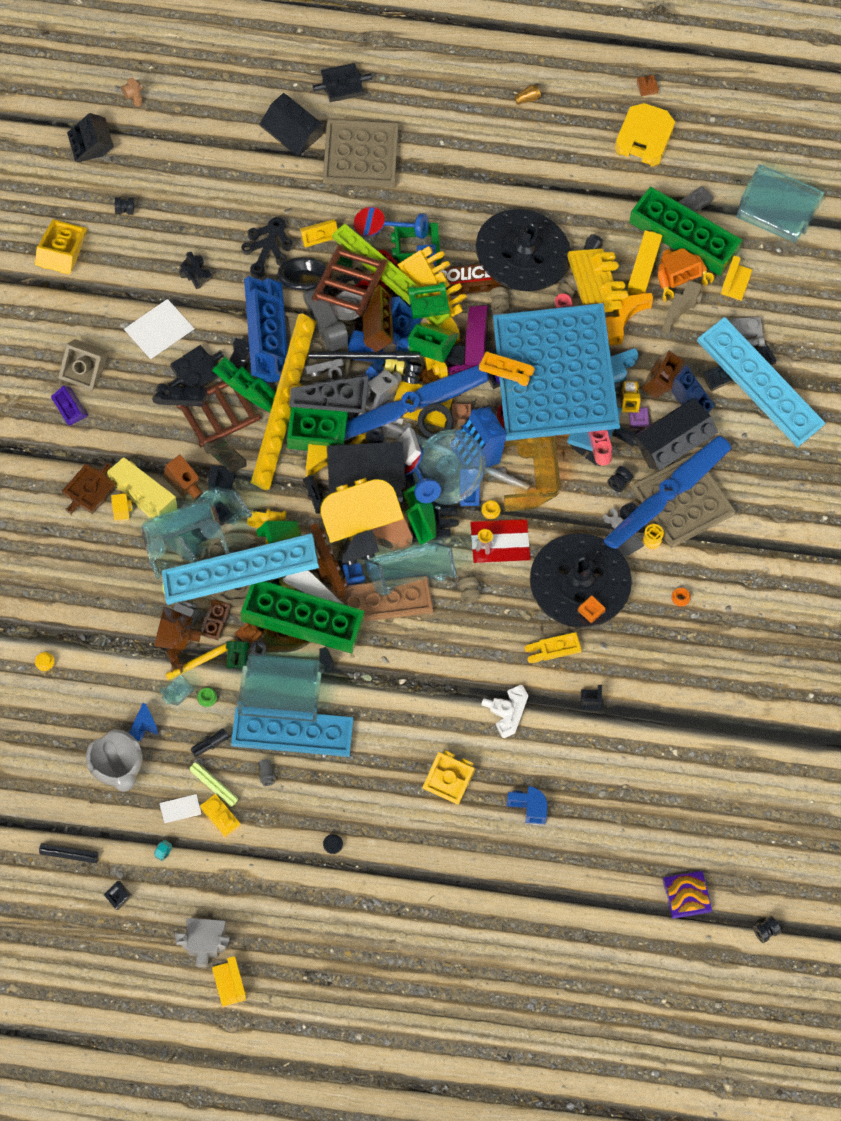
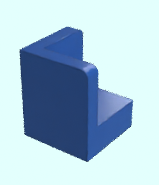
[341,563,365,585]

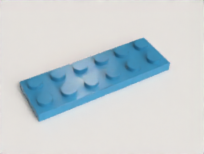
[231,707,353,757]

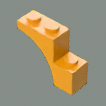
[605,293,653,346]

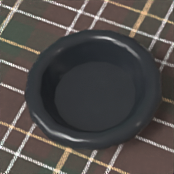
[277,257,331,291]

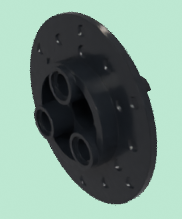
[476,209,571,291]
[530,533,632,628]

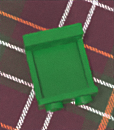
[256,521,302,544]

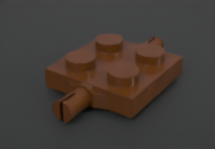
[62,462,116,515]

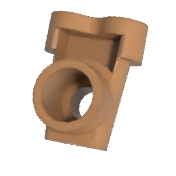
[121,78,143,107]

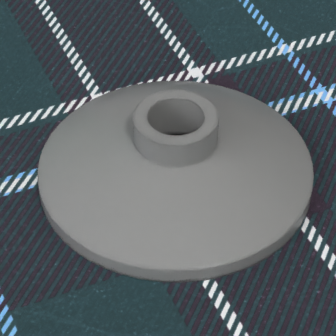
[331,291,367,321]

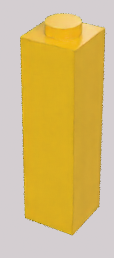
[627,230,662,295]

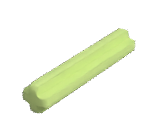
[190,762,238,807]

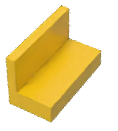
[721,256,752,301]
[212,956,246,1007]

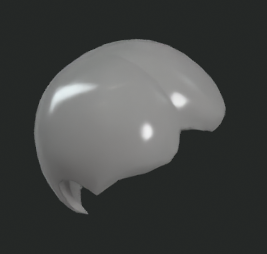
[85,729,143,792]

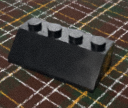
[634,398,718,470]

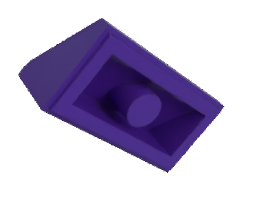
[51,385,88,426]

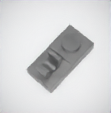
[304,359,343,378]

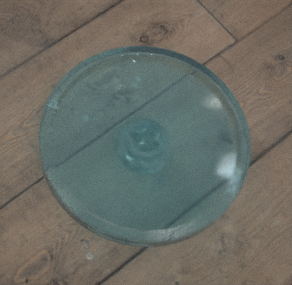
[413,430,486,504]

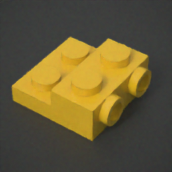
[422,750,476,805]

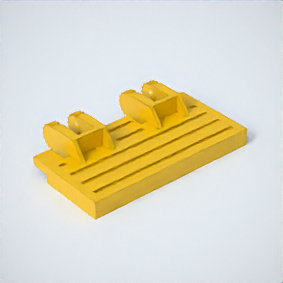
[398,246,467,325]
[567,248,628,312]

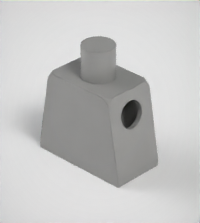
[365,370,402,411]

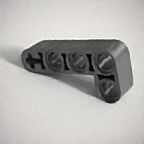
[302,288,348,352]

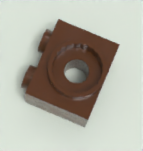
[641,351,684,399]

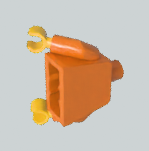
[658,249,714,302]

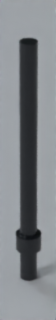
[309,350,420,362]

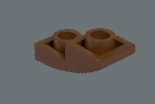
[201,599,231,641]

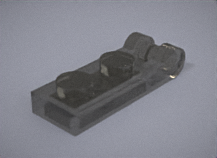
[203,438,247,472]

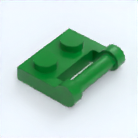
[408,282,450,319]

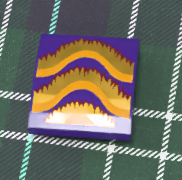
[663,871,712,919]

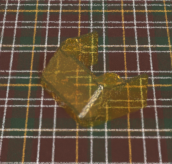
[504,436,561,512]

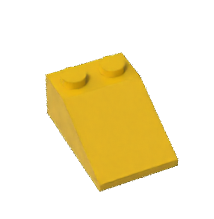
[35,219,87,274]

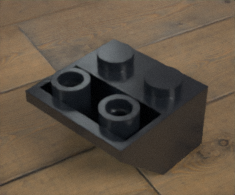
[67,113,114,162]
[336,530,379,566]

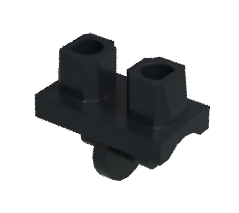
[179,251,212,289]

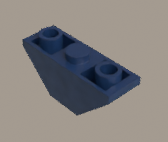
[671,365,715,413]

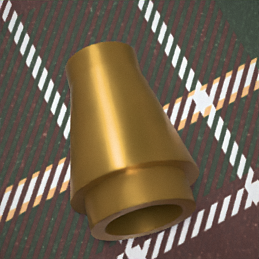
[514,84,541,105]

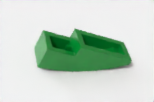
[403,485,436,545]

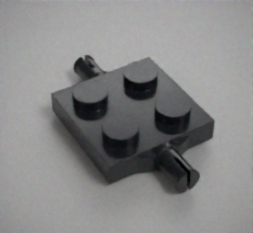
[312,63,372,103]
[168,345,224,388]

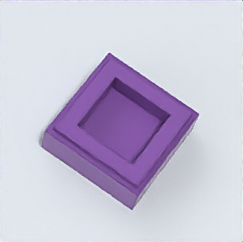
[629,407,649,428]

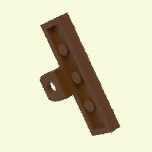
[310,523,348,599]

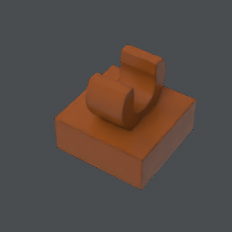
[637,75,659,96]
[235,623,262,648]

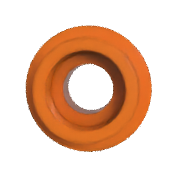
[671,588,691,606]

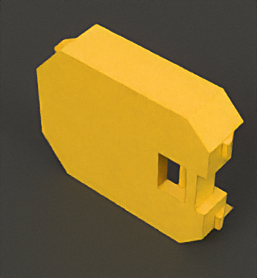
[615,103,675,167]

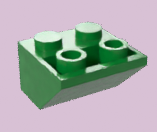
[408,322,459,363]

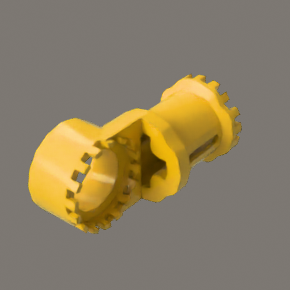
[247,508,286,528]

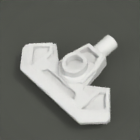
[482,685,528,738]

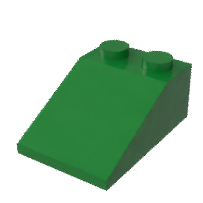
[287,407,348,451]

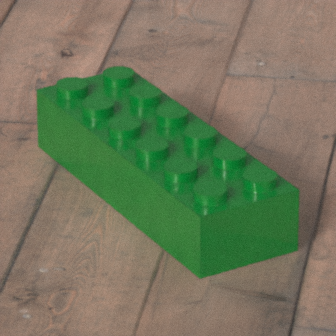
[629,186,742,277]
[241,581,365,654]

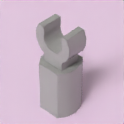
[603,508,624,529]

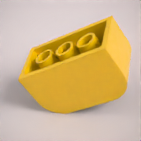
[320,478,404,543]

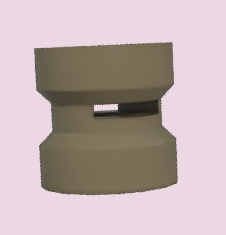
[557,274,578,298]
[490,287,509,312]
[459,577,481,603]

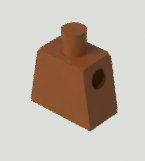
[163,454,203,500]

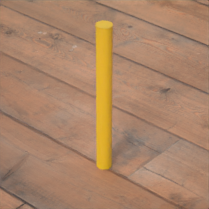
[165,639,236,681]

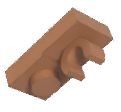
[452,404,471,440]

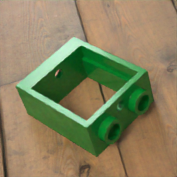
[391,223,441,264]

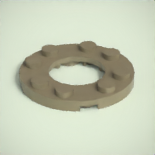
[199,533,274,606]

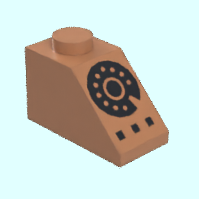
[371,518,413,551]

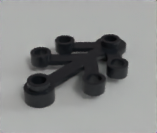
[241,217,293,279]

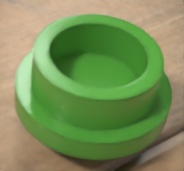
[197,688,217,707]

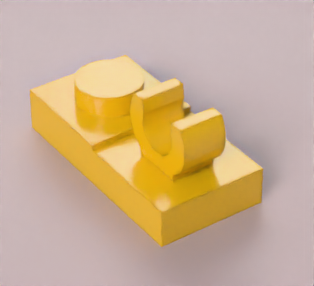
[300,219,338,247]
[200,794,241,837]

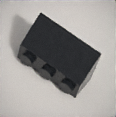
[259,93,323,157]

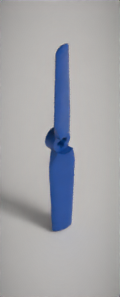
[344,365,489,440]
[603,436,731,549]

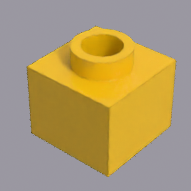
[111,493,132,521]

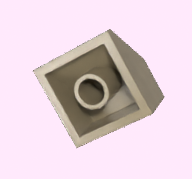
[58,339,109,391]

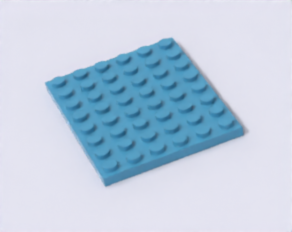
[493,303,620,441]

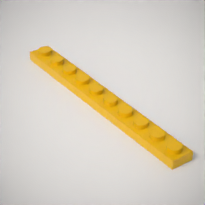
[251,313,317,490]

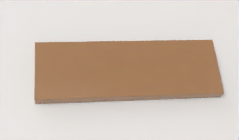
[327,576,433,622]

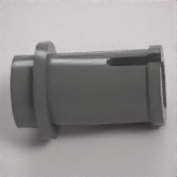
[258,759,276,786]

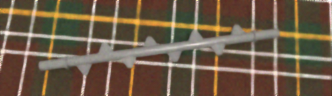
[358,411,531,492]

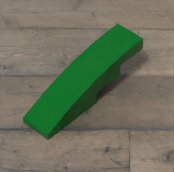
[212,357,276,413]

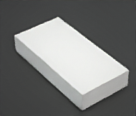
[398,427,421,466]

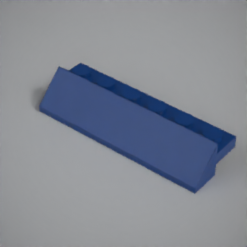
[244,276,288,383]

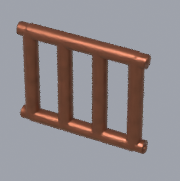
[311,245,388,316]
[176,381,261,448]

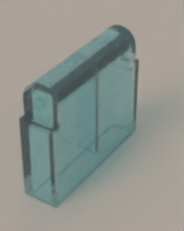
[736,164,825,243]
[238,654,321,722]

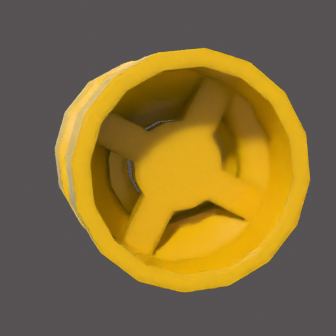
[643,524,664,549]

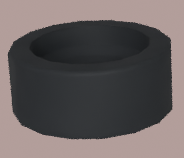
[418,403,454,441]

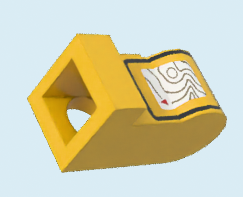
[621,381,640,413]

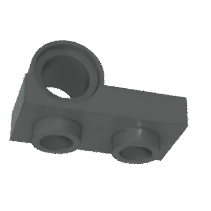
[173,601,202,627]

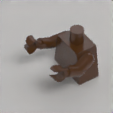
[154,607,202,673]

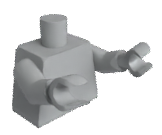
[175,918,229,968]

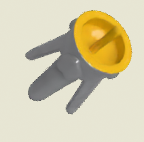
[475,529,495,554]

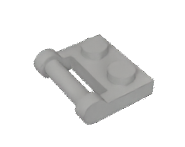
[727,317,765,348]

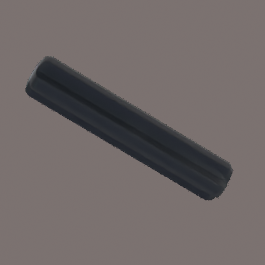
[39,843,99,863]

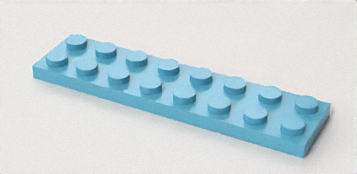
[697,317,826,448]
[162,533,319,605]

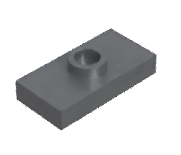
[678,186,714,212]

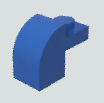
[506,786,547,825]

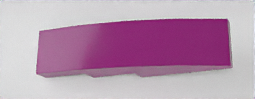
[465,306,488,366]

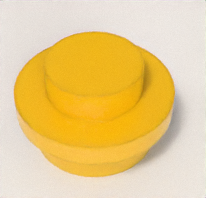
[481,500,500,519]
[35,652,55,671]

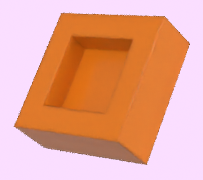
[578,596,606,624]

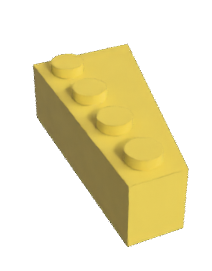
[107,457,178,528]

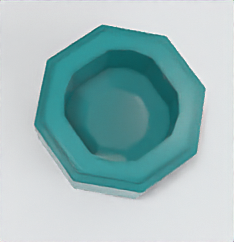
[154,840,172,861]

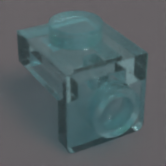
[159,675,195,706]

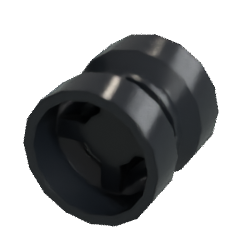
[115,196,134,215]
[402,361,423,384]
[607,466,633,493]
[753,916,781,943]

